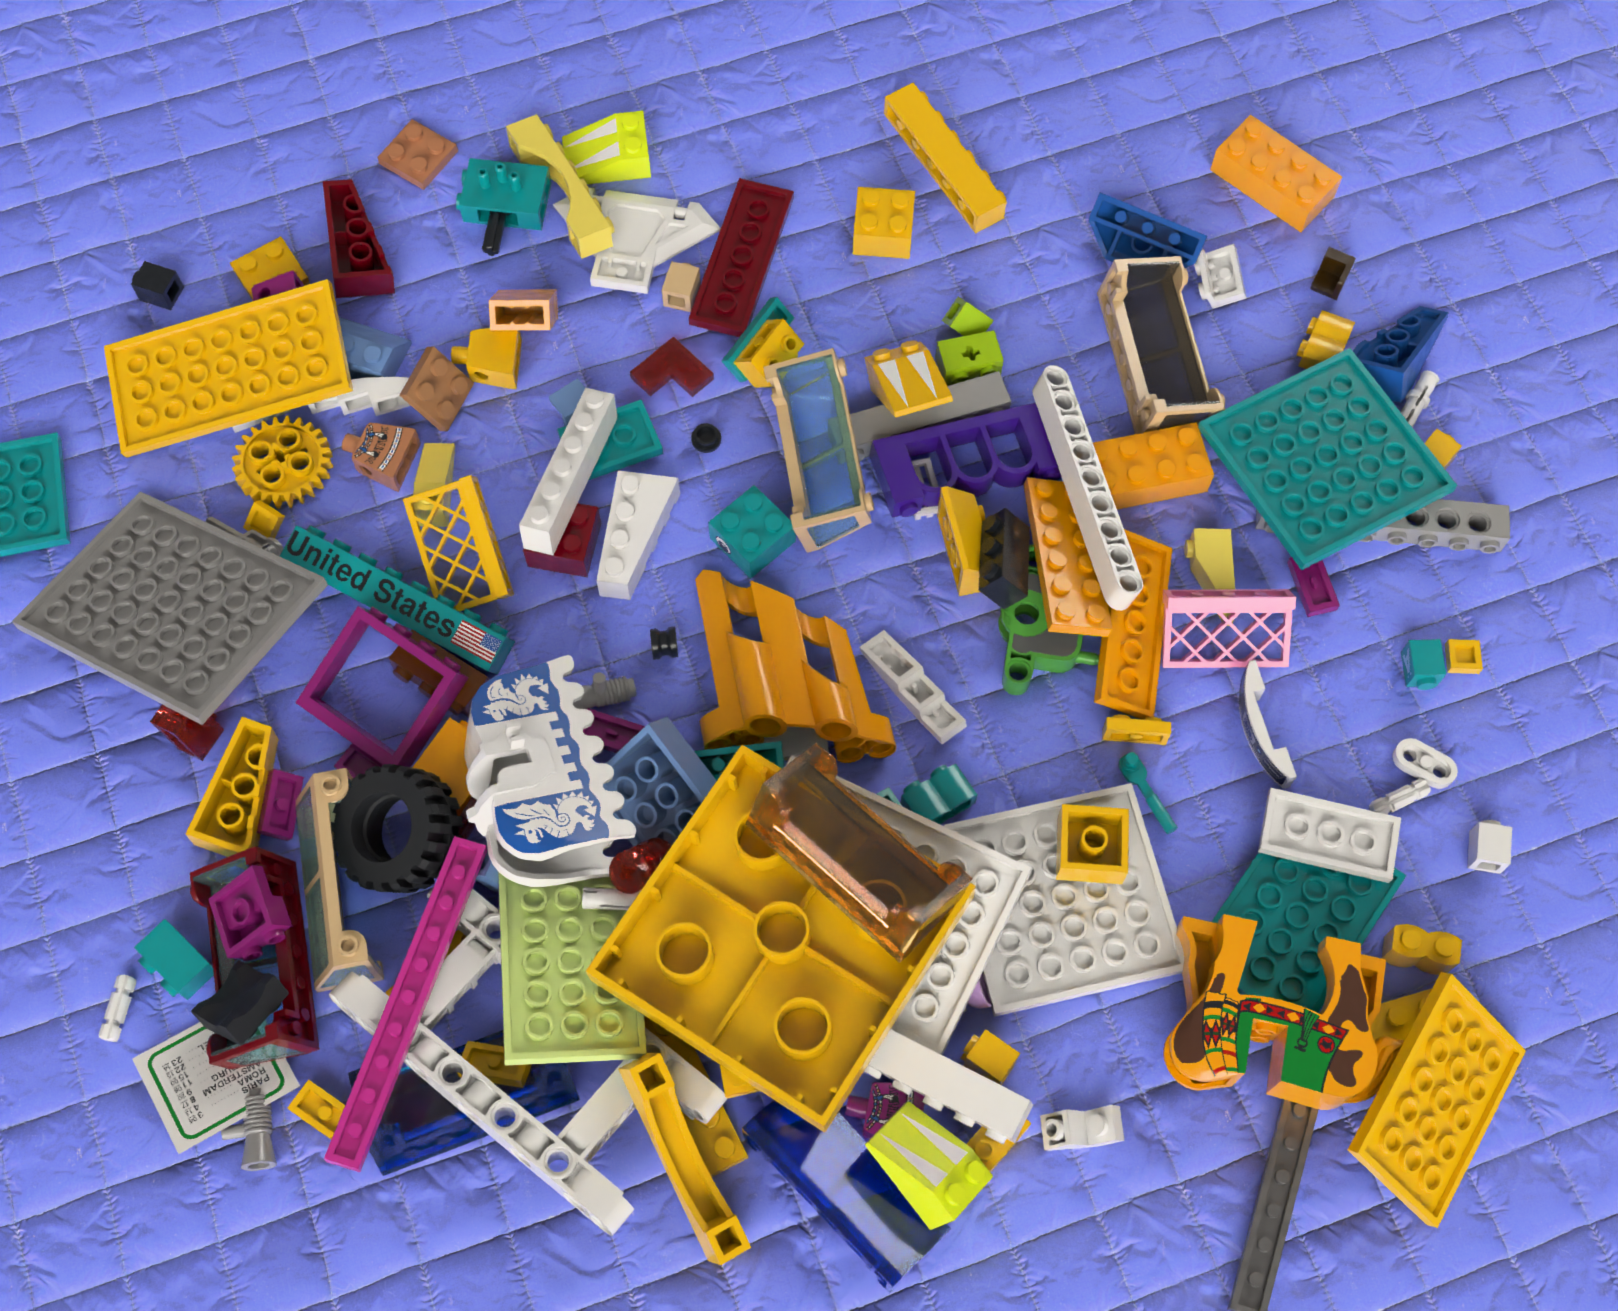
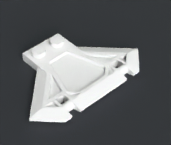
[553,187,721,294]

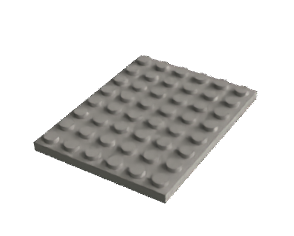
[12,492,328,725]

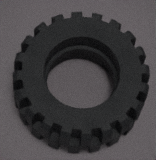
[331,764,463,893]

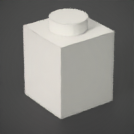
[1467,820,1512,874]

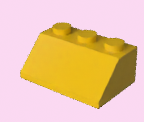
[937,486,985,596]

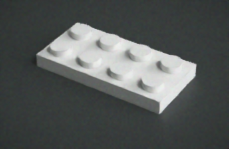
[1258,788,1401,883]

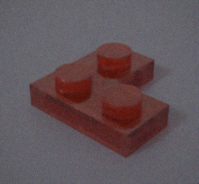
[630,337,714,397]

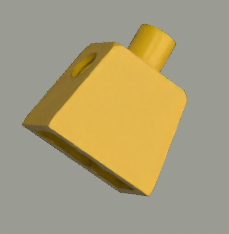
[451,328,522,389]

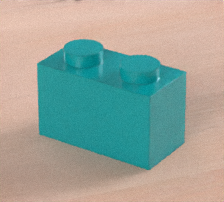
[134,919,214,1000]

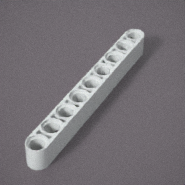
[1032,365,1143,611]

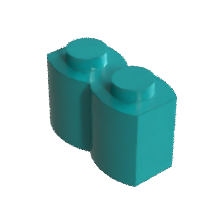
[901,764,978,825]

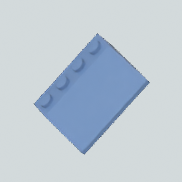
[603,717,716,872]

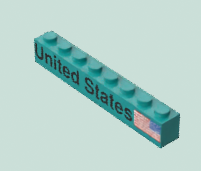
[279,525,515,674]

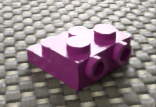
[208,865,292,961]

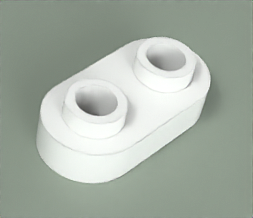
[1392,738,1458,789]

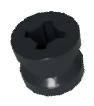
[650,626,678,660]

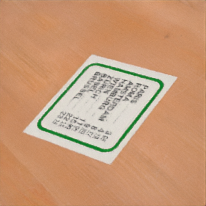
[132,1020,300,1154]

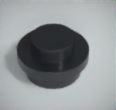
[691,423,721,453]

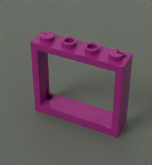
[295,606,469,767]

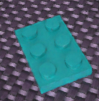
[557,399,663,480]

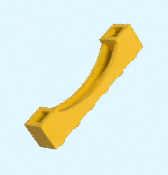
[618,1053,751,1265]

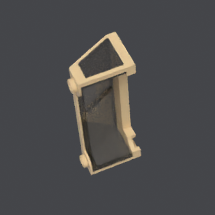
[1097,256,1225,434]

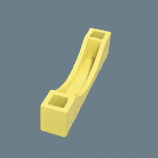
[506,114,615,259]

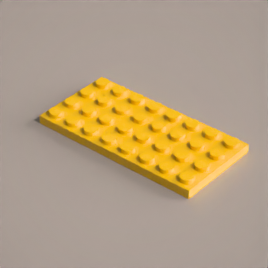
[104,279,353,458]

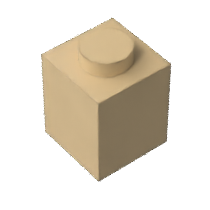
[661,261,701,312]

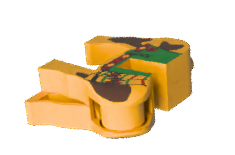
[1163,914,1405,1110]

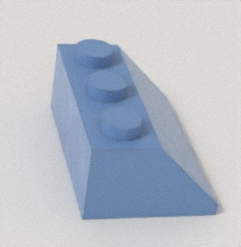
[339,317,412,379]

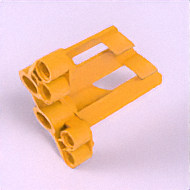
[695,569,897,763]

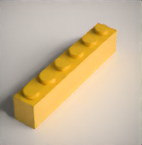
[884,82,1007,234]

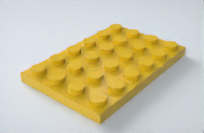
[1347,972,1526,1228]

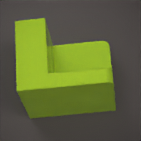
[941,296,994,336]

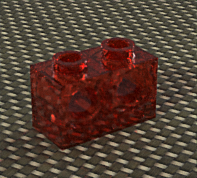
[150,704,224,761]

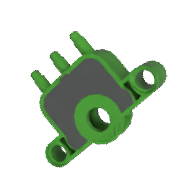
[998,545,1099,695]

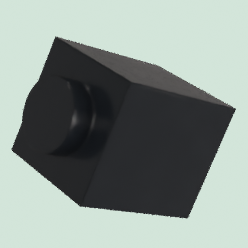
[131,261,184,310]

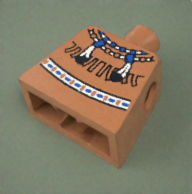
[342,423,421,492]

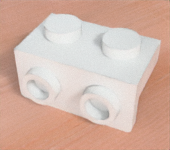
[1194,244,1247,309]

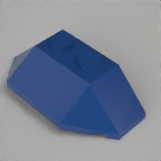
[1088,192,1208,277]

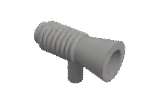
[573,672,636,709]
[221,1088,277,1171]

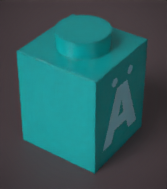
[1401,639,1446,690]

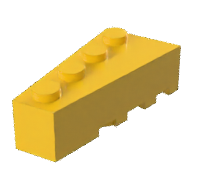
[185,717,279,863]

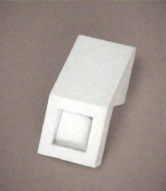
[1040,1105,1124,1151]

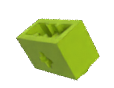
[935,330,1004,386]

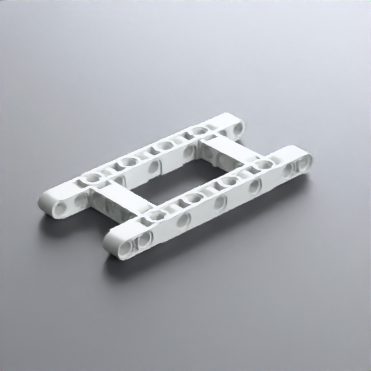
[329,887,727,1236]

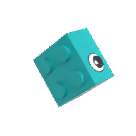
[708,485,796,579]

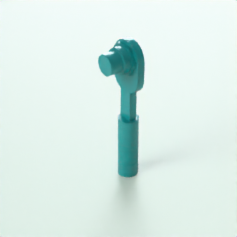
[1118,752,1178,834]

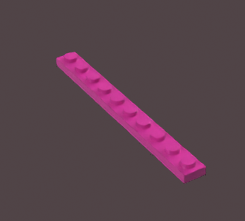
[324,836,487,1172]

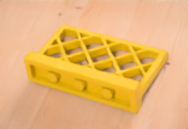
[403,475,514,612]

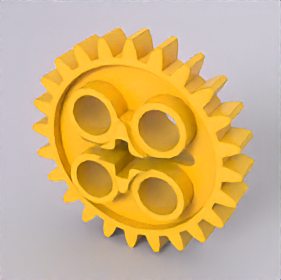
[232,416,333,509]

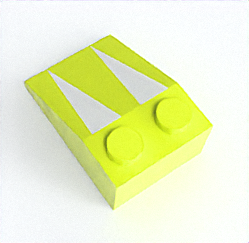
[562,111,651,184]
[864,1101,993,1230]

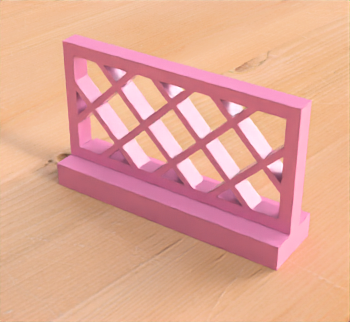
[1162,589,1296,668]

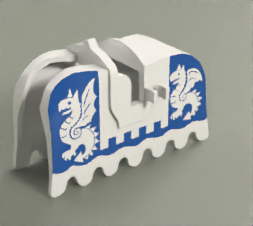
[464,655,636,887]

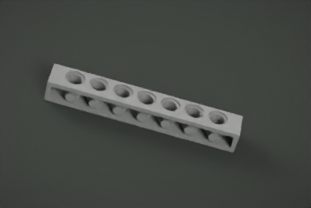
[1256,499,1510,554]

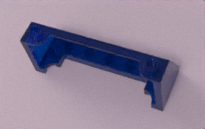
[742,1100,951,1294]

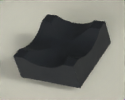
[191,960,289,1046]

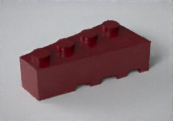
[323,179,395,298]

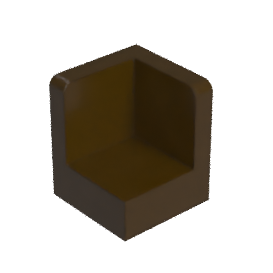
[1310,247,1356,300]

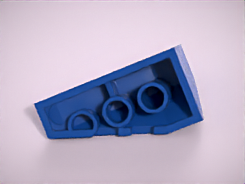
[1353,306,1448,403]

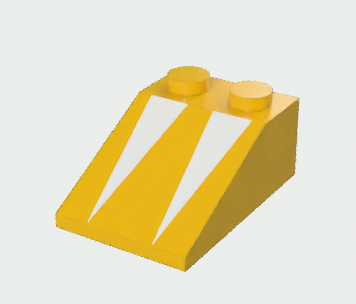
[864,340,953,418]

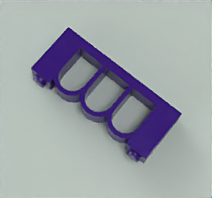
[869,403,1062,518]

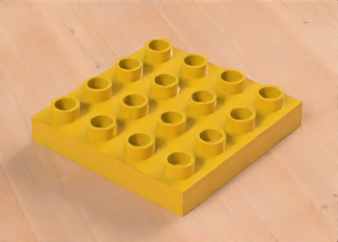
[585,745,976,1133]

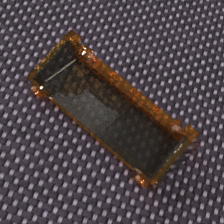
[745,743,973,963]

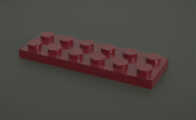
[688,178,794,337]

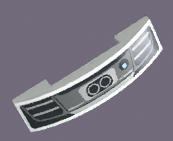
[1239,660,1297,789]

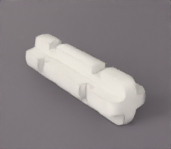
[1369,778,1431,815]
[98,975,136,1042]

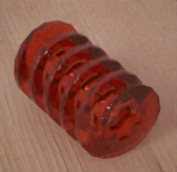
[609,838,671,894]

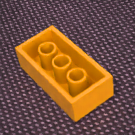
[1210,114,1342,232]
[1093,422,1214,510]

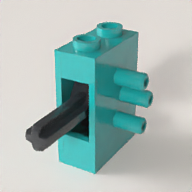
[456,158,552,256]

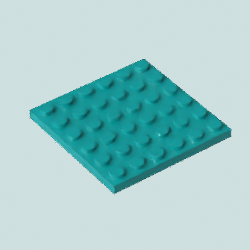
[1198,348,1457,570]

